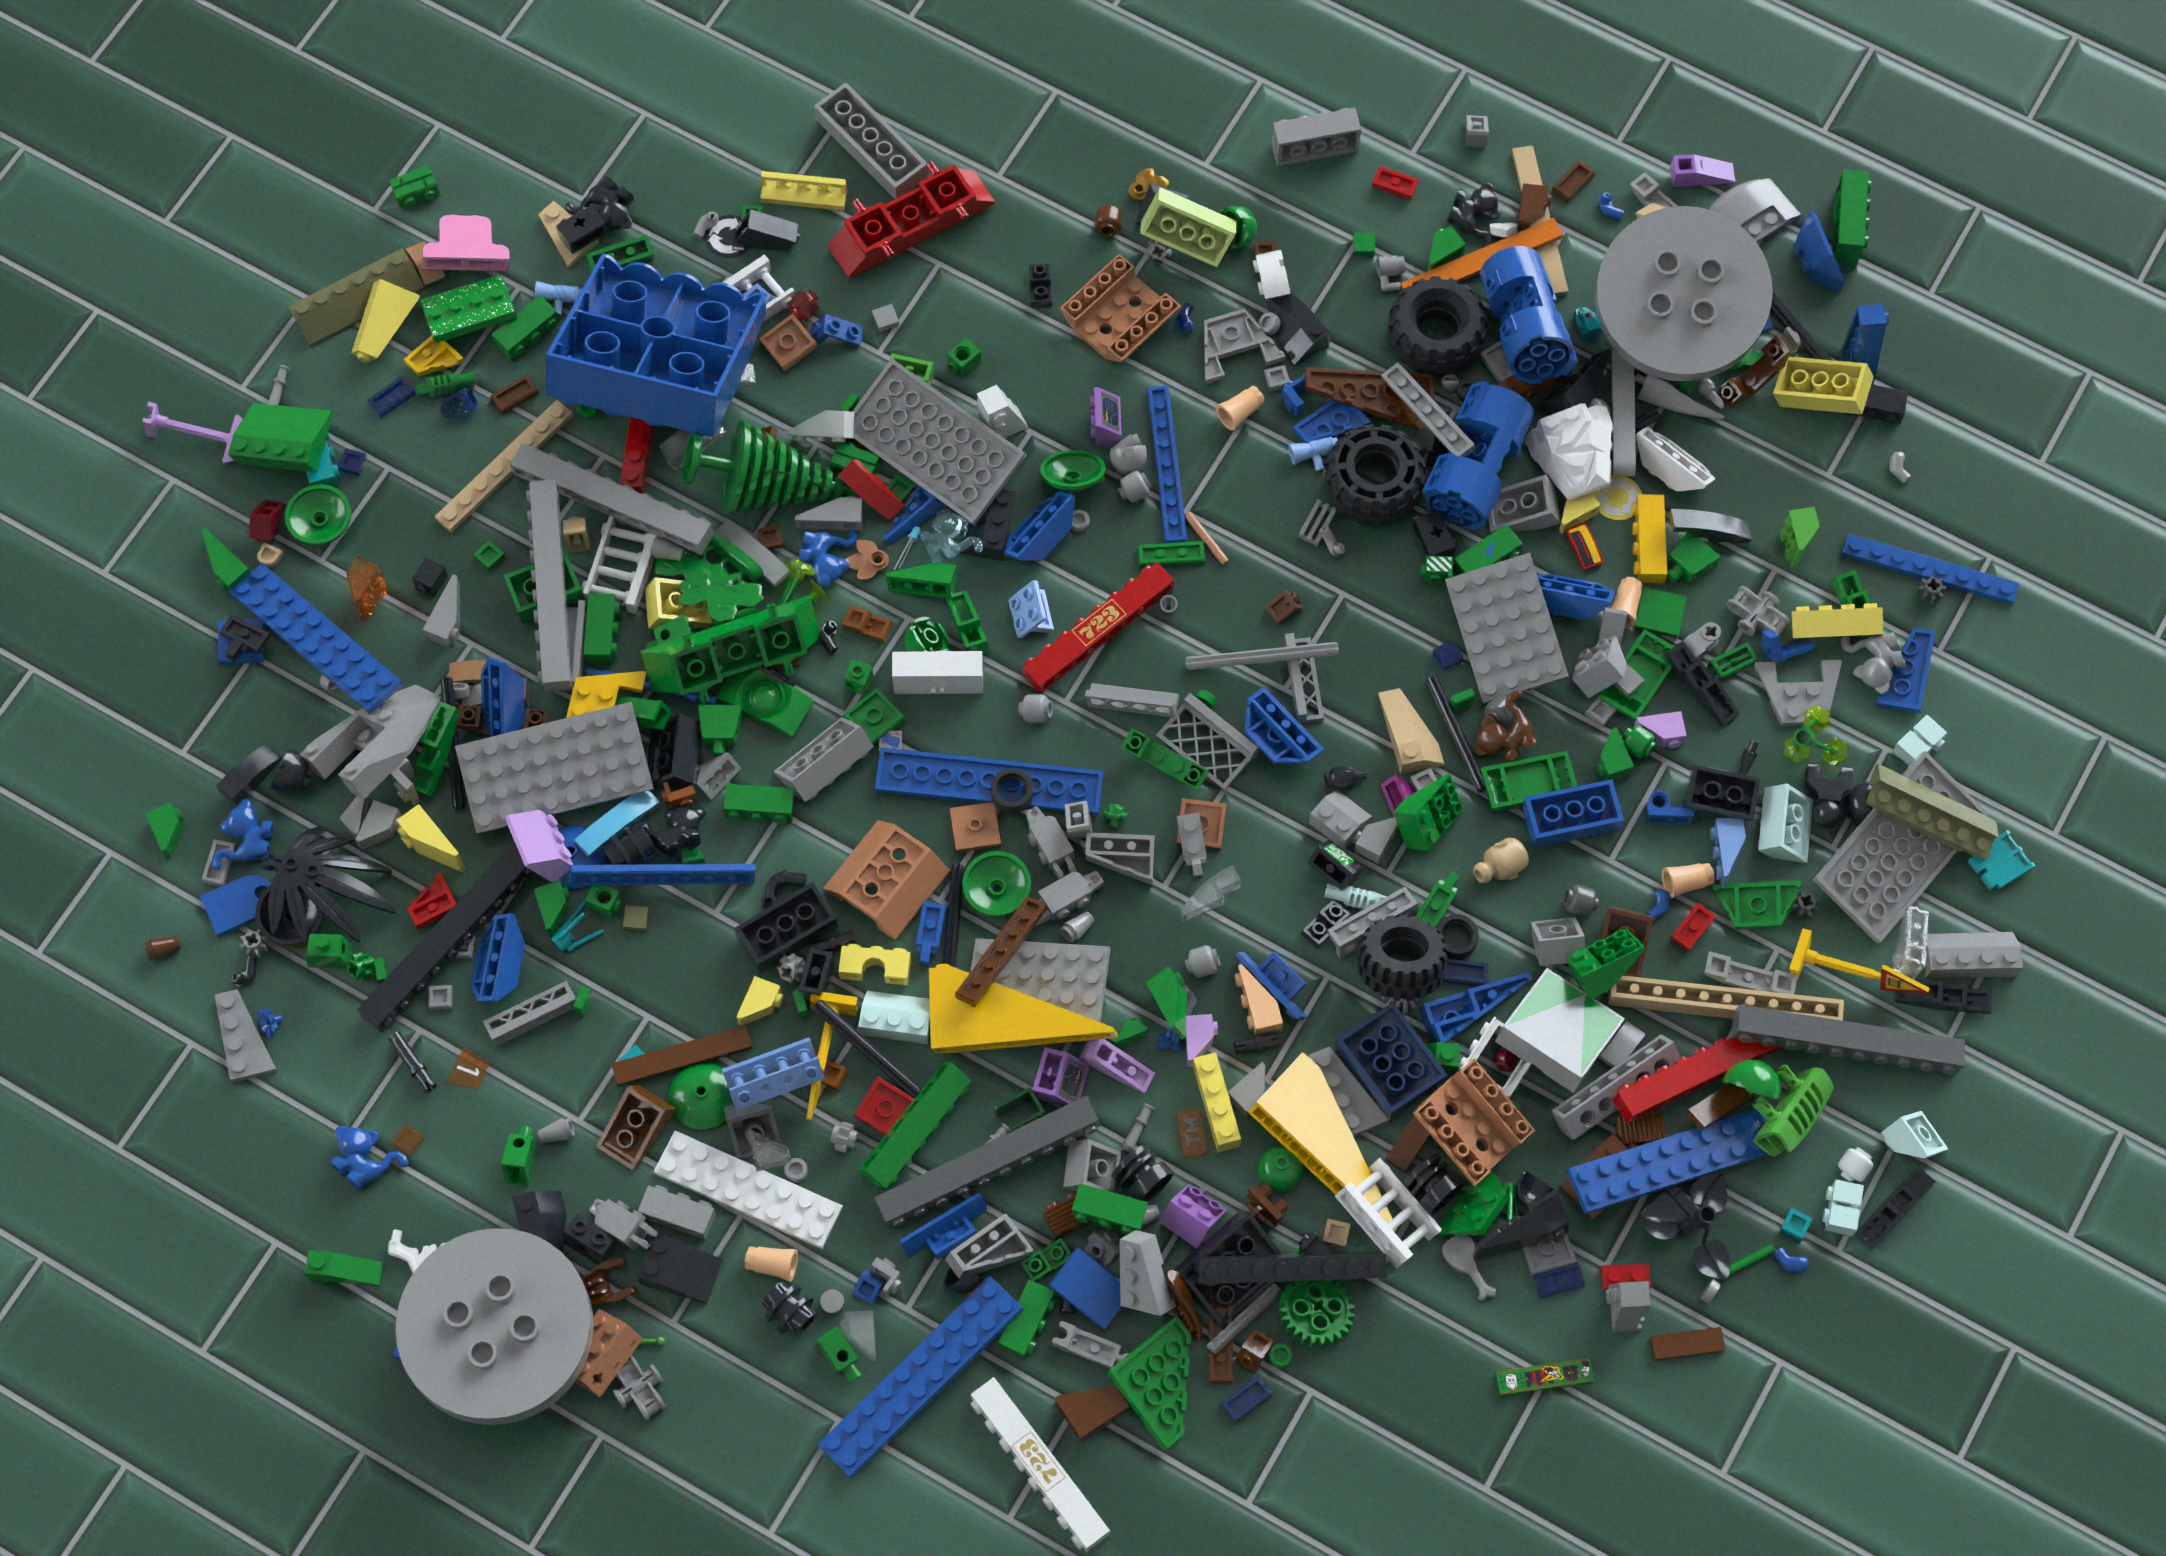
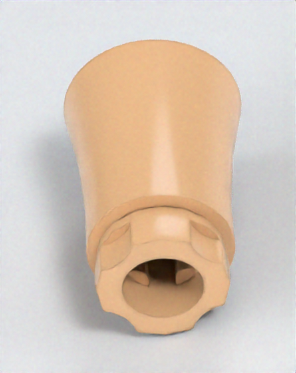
[1215,386,1265,431]
[1610,577,1643,628]
[1662,863,1715,898]
[745,1246,798,1282]

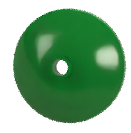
[1040,450,1105,491]
[285,484,351,546]
[963,851,1031,917]
[668,1063,734,1131]

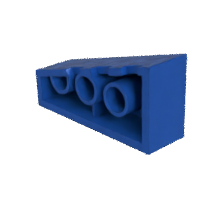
[1841,304,1889,384]

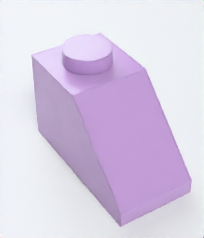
[1634,711,1687,748]
[1185,1014,1218,1067]

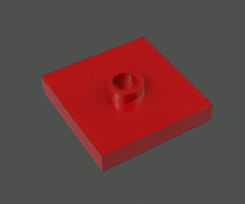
[853,1076,914,1136]

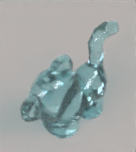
[919,510,983,563]

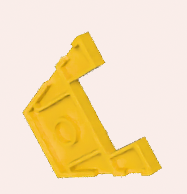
[566,671,646,718]

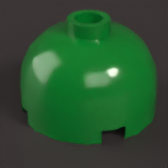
[1219,206,1257,249]
[904,617,949,652]
[1257,1146,1304,1194]

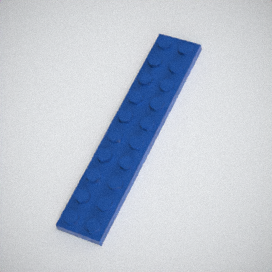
[229,563,403,715]
[875,747,1104,816]
[1566,1104,1786,1214]
[818,1276,1024,1479]

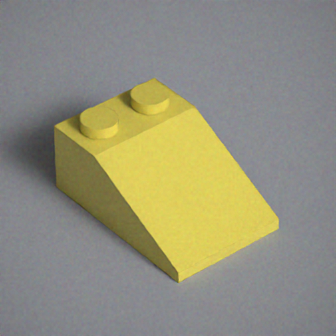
[645,577,713,629]
[397,804,466,872]

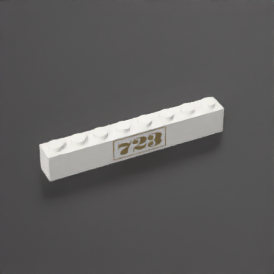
[970,1377,1110,1553]

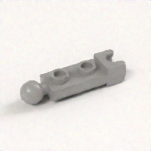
[1052,1321,1129,1369]

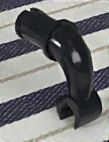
[761,869,807,910]

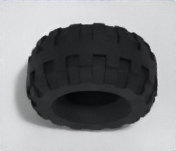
[1388,276,1488,376]
[1325,424,1426,526]

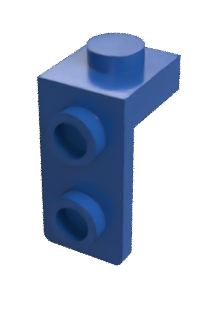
[811,314,863,346]
[1282,373,1305,417]
[1761,629,1815,662]

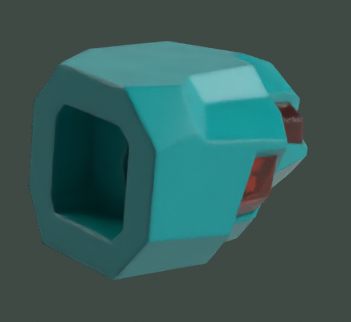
[1573,307,1602,341]

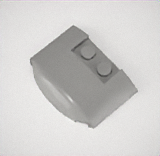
[1709,178,1801,244]

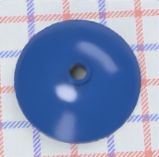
[547,825,607,890]

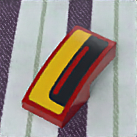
[1565,522,1604,570]

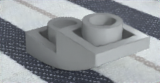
[1599,1021,1645,1068]

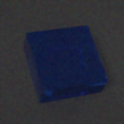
[338,448,367,476]
[1432,639,1464,671]

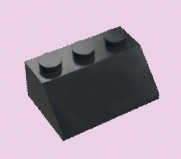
[960,489,1016,561]
[648,714,700,789]
[1685,764,1761,821]

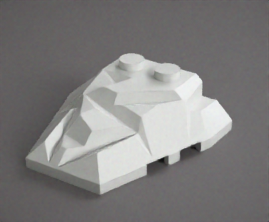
[1525,404,1614,501]

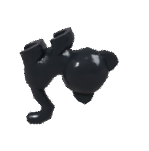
[565,176,634,230]
[1446,183,1501,248]
[629,806,706,860]

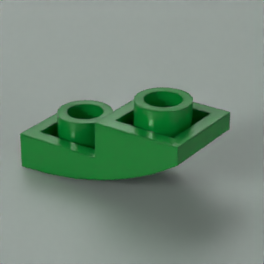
[1020,1237,1072,1282]

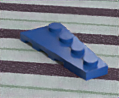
[1876,627,1936,714]

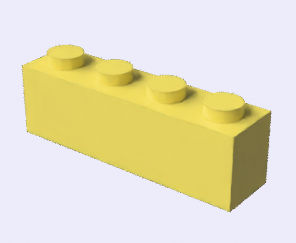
[1791,603,1883,638]
[1193,1053,1241,1153]

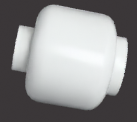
[1838,1147,1873,1183]

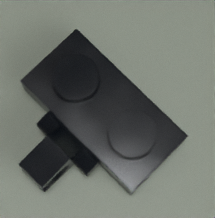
[219,615,270,662]

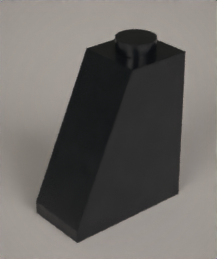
[733,209,799,251]

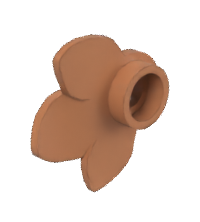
[846,540,889,580]

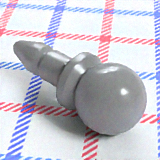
[1697,378,1724,408]

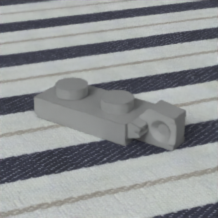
[1177,812,1207,877]

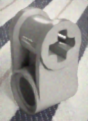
[1682,622,1721,660]

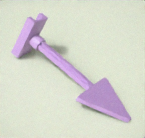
[142,402,243,464]

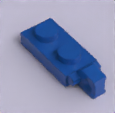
[916,902,946,967]

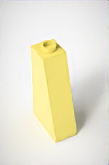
[351,279,420,362]

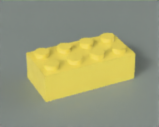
[1773,357,1873,414]

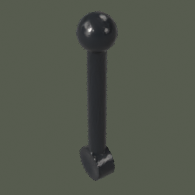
[761,665,795,687]

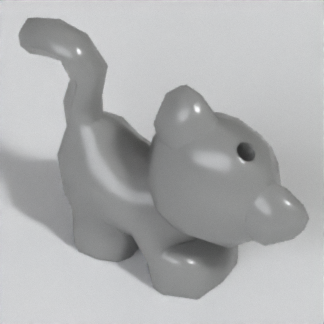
[1841,632,1907,694]

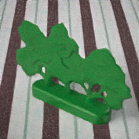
[655,529,764,622]

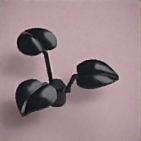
[1638,1173,1730,1281]

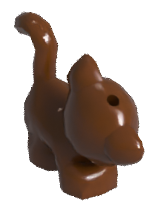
[1473,690,1538,762]

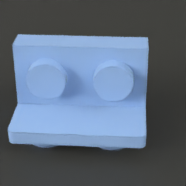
[1009,580,1054,638]

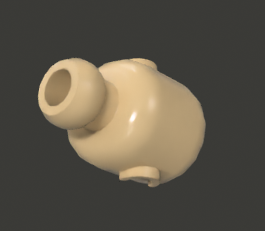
[1473,838,1529,883]

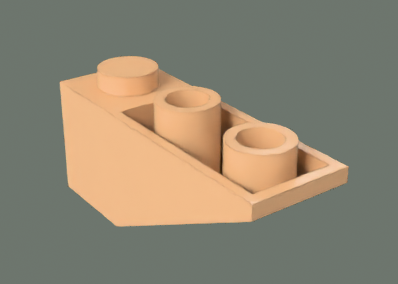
[1235,965,1283,1035]

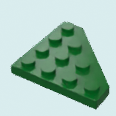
[1106,1316,1191,1450]

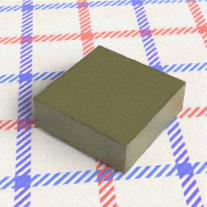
[623,905,649,931]

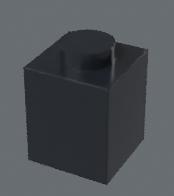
[412,557,448,597]

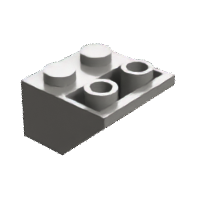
[1572,635,1627,698]

